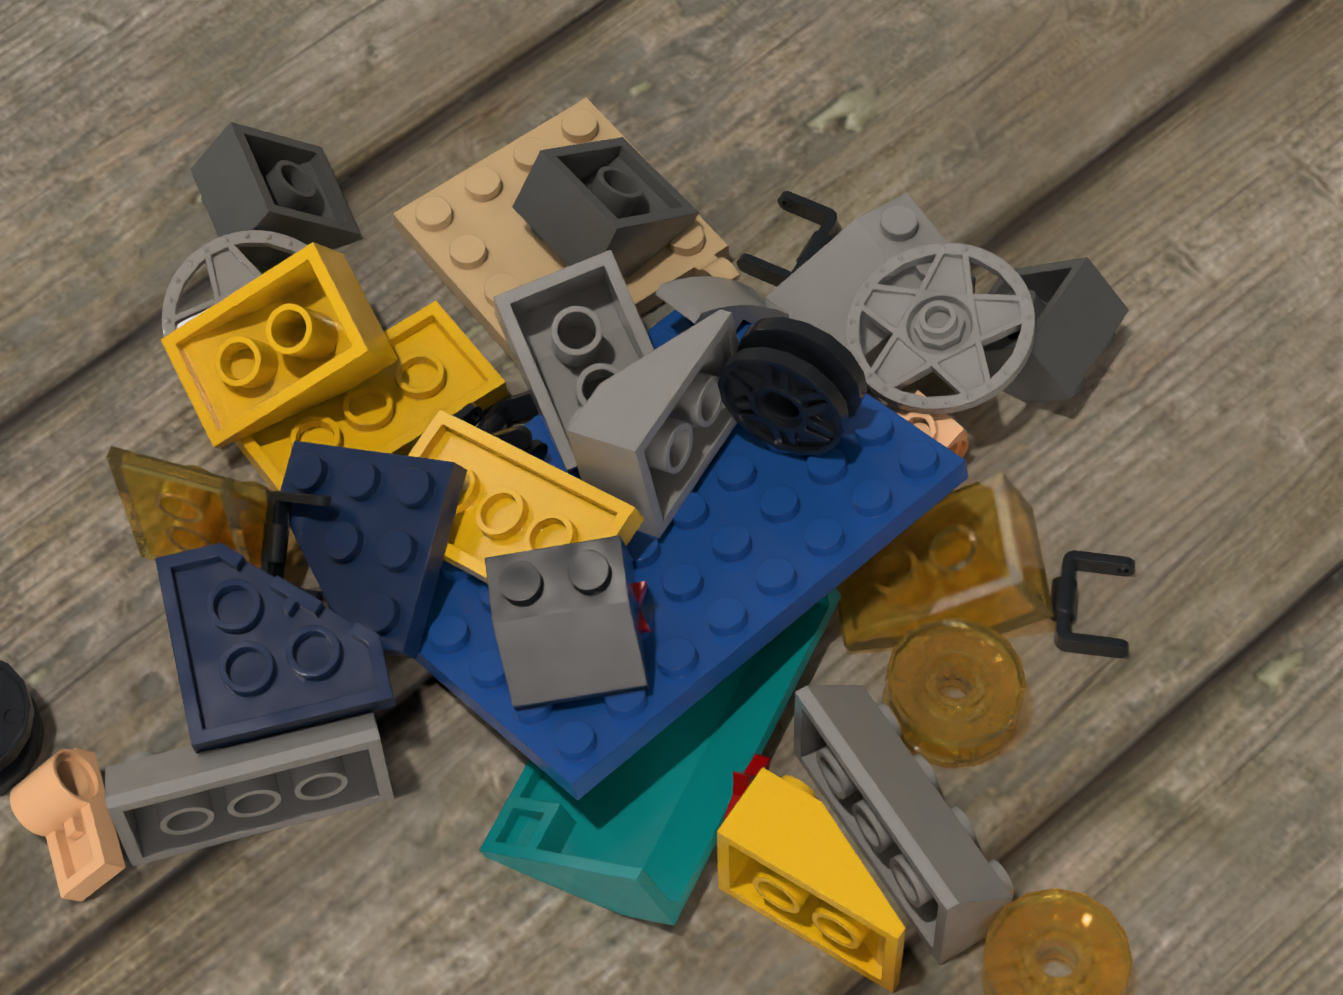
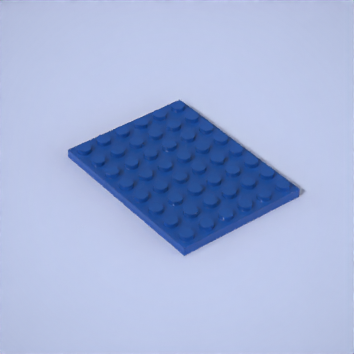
[413,310,969,801]

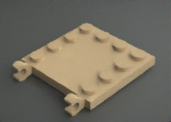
[393,97,740,364]

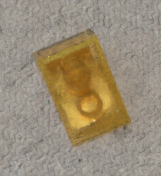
[106,446,273,569]
[836,472,1054,652]

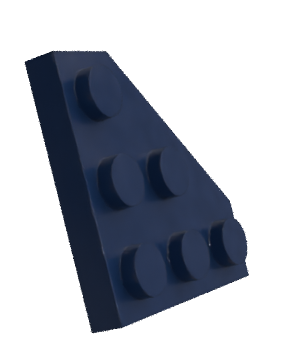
[280,441,467,659]
[155,543,396,754]

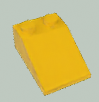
[160,242,398,449]
[717,767,906,993]

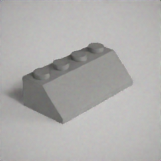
[793,685,1015,965]
[105,711,394,867]

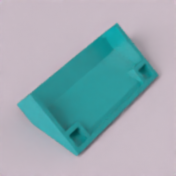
[479,588,842,925]

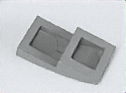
[655,276,789,330]

